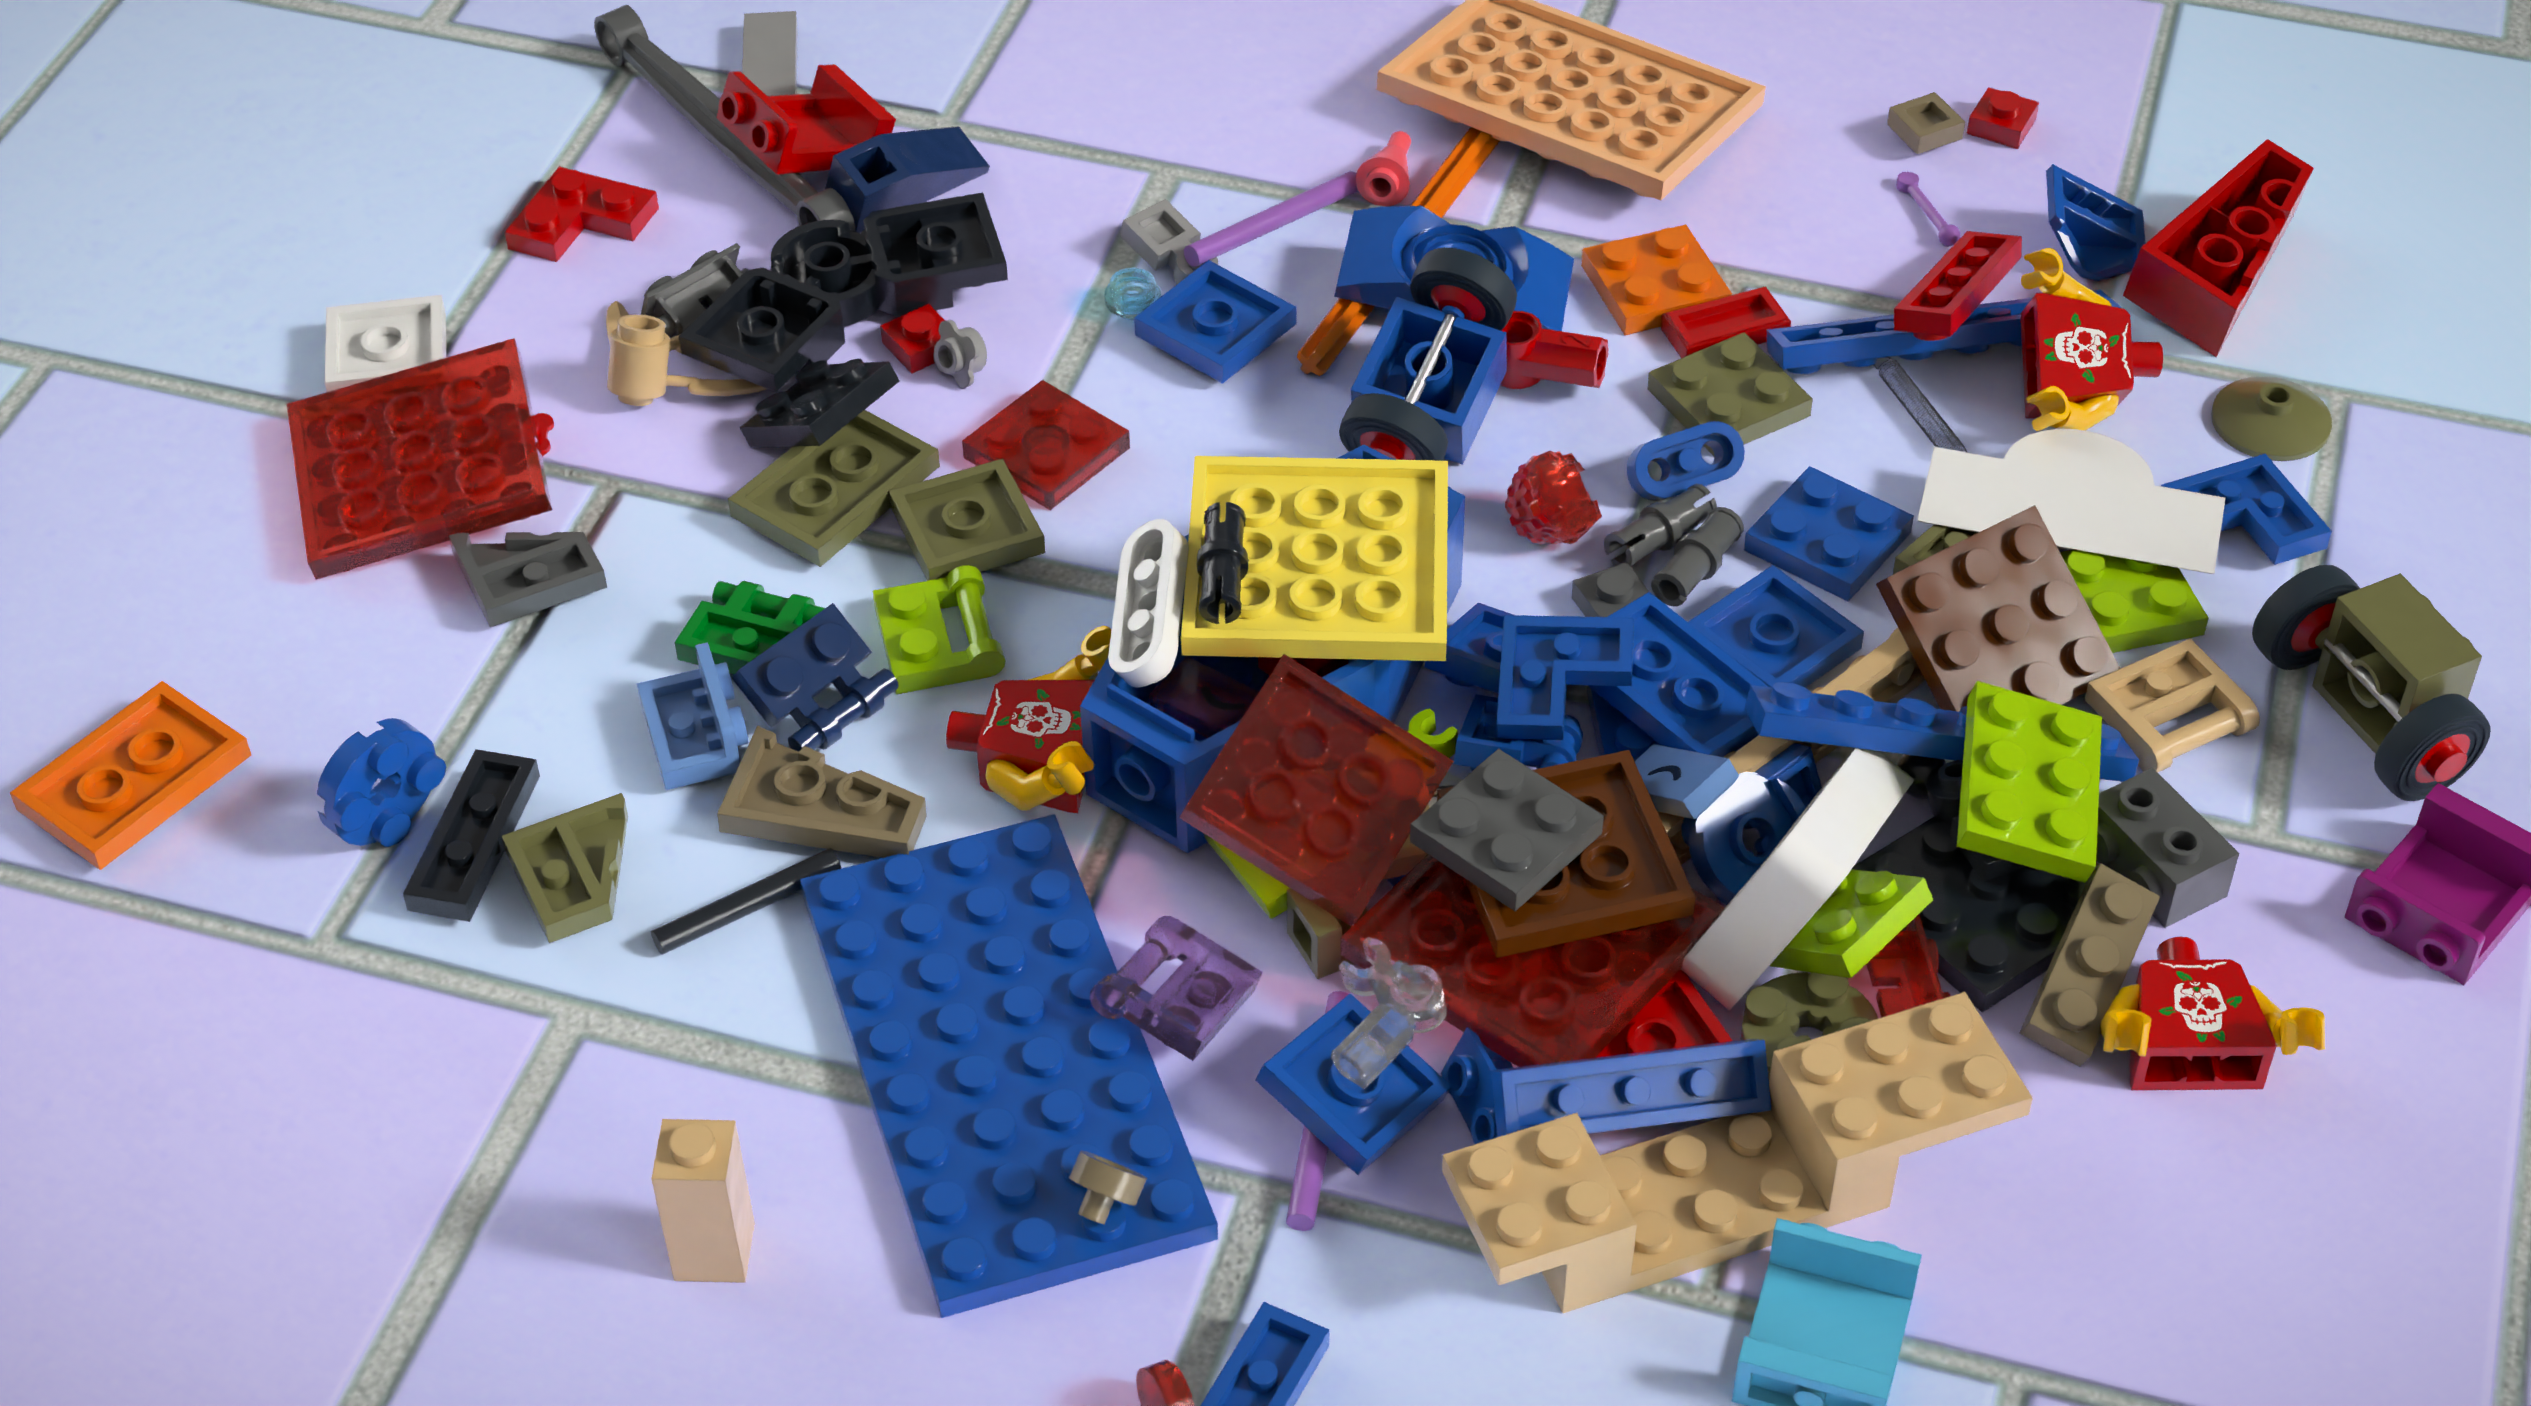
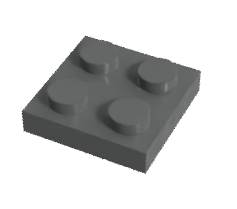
[1410,749,1604,911]

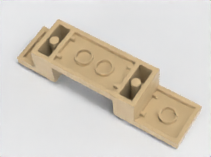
[1442,992,2033,1314]

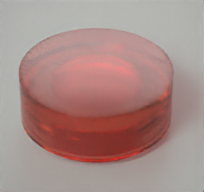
[1136,1359,1194,1406]

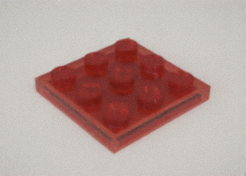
[1179,654,1454,927]

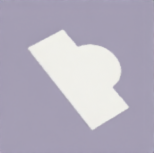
[1917,429,2225,574]

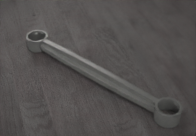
[594,5,855,231]

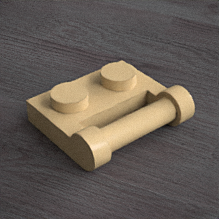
[2085,638,2260,772]

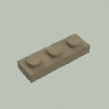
[2019,863,2160,1067]

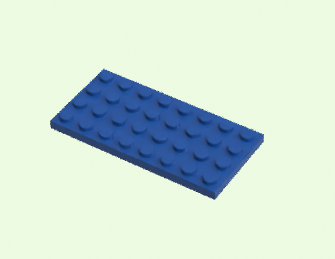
[800,814,1218,1318]

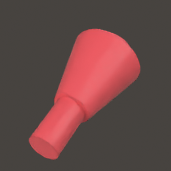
[1355,131,1411,207]

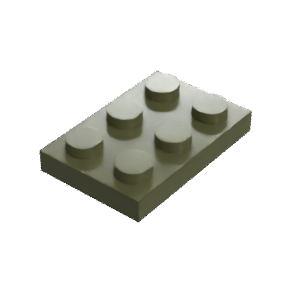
[728,410,940,567]

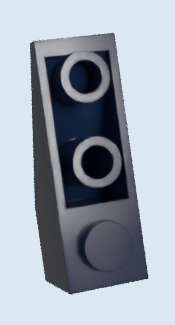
[825,126,990,233]

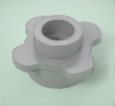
[934,320,987,388]

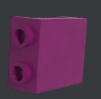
[2344,783,2531,986]

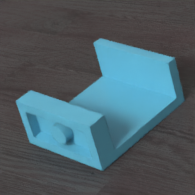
[1732,1218,1922,1406]

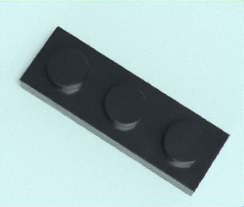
[403,749,540,922]

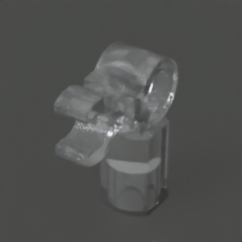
[1331,937,1447,1089]

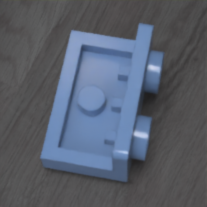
[637,642,749,790]

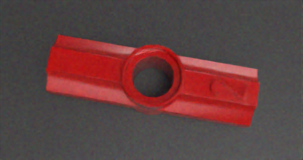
[1500,311,1609,389]

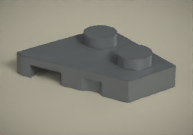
[449,532,607,628]

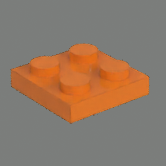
[1581,224,1732,335]

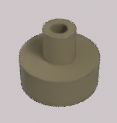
[1069,1150,1147,1224]

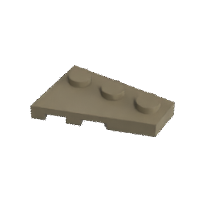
[717,725,927,858]

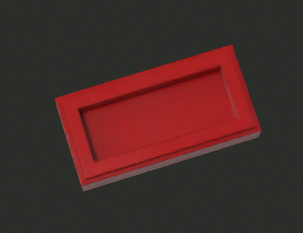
[1661,286,1791,358]

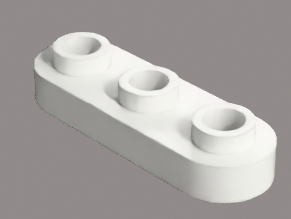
[1108,519,1188,687]

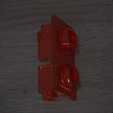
[1866,914,1951,1018]

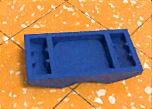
[1334,206,1574,331]

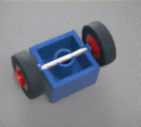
[1339,248,1517,465]

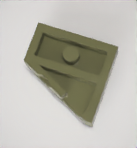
[502,793,628,943]

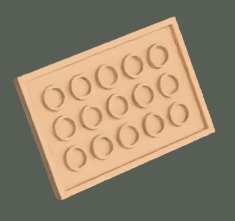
[1376,0,1766,200]

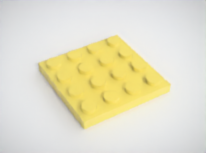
[1181,456,1448,661]

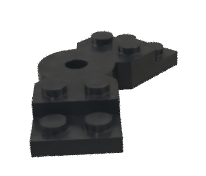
[678,192,1008,392]

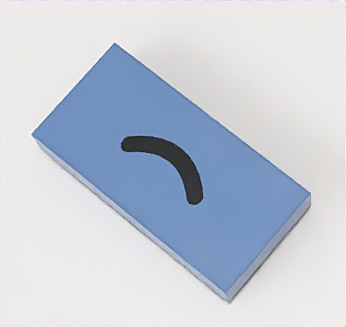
[1634,744,1740,819]

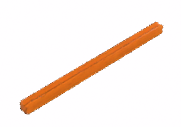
[1297,127,1500,376]

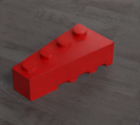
[2123,139,2314,358]

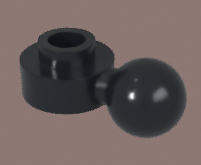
[1897,754,1963,821]

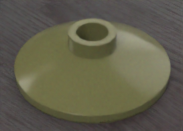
[2211,377,2332,461]

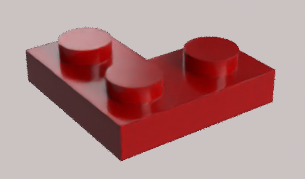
[505,166,659,262]

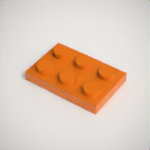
[10,681,252,870]

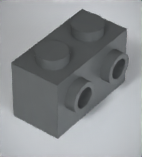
[2096,768,2240,928]

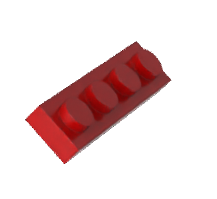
[1894,231,2022,341]

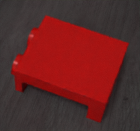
[716,64,896,174]

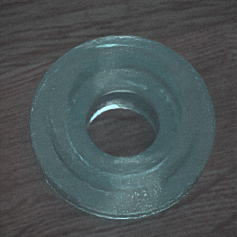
[1104,268,1161,320]

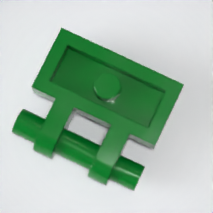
[674,580,825,675]

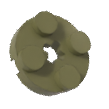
[1740,972,1878,1078]

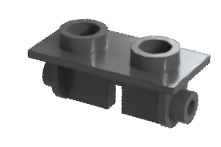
[641,243,749,338]

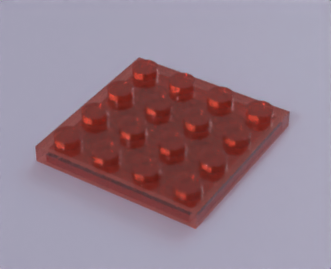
[286,338,553,579]
[1341,854,1725,1067]

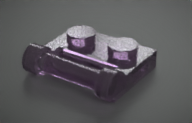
[1090,916,1263,1061]

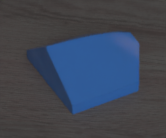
[2046,164,2146,281]

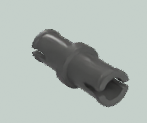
[1604,484,1717,567]
[1651,507,1744,607]

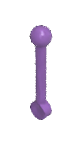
[1896,171,1961,246]

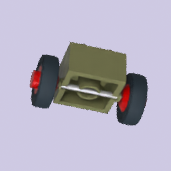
[2252,565,2491,801]

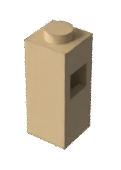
[651,1119,755,1283]

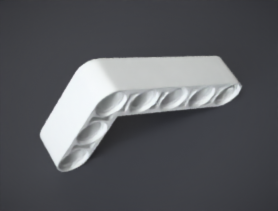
[1676,748,1914,1010]

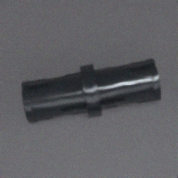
[1196,502,1248,624]

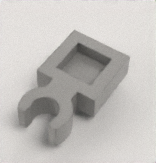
[1120,199,1219,284]

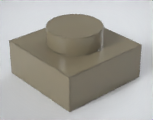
[1887,92,1966,155]

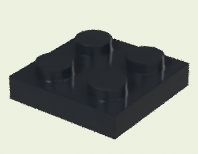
[739,358,900,447]

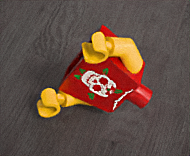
[2021,248,2163,431]
[946,625,1112,814]
[2100,936,2325,1090]

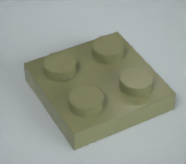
[1647,332,1813,456]
[889,458,1045,581]

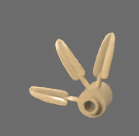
[606,300,767,406]

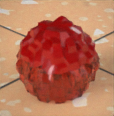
[1504,450,1602,545]

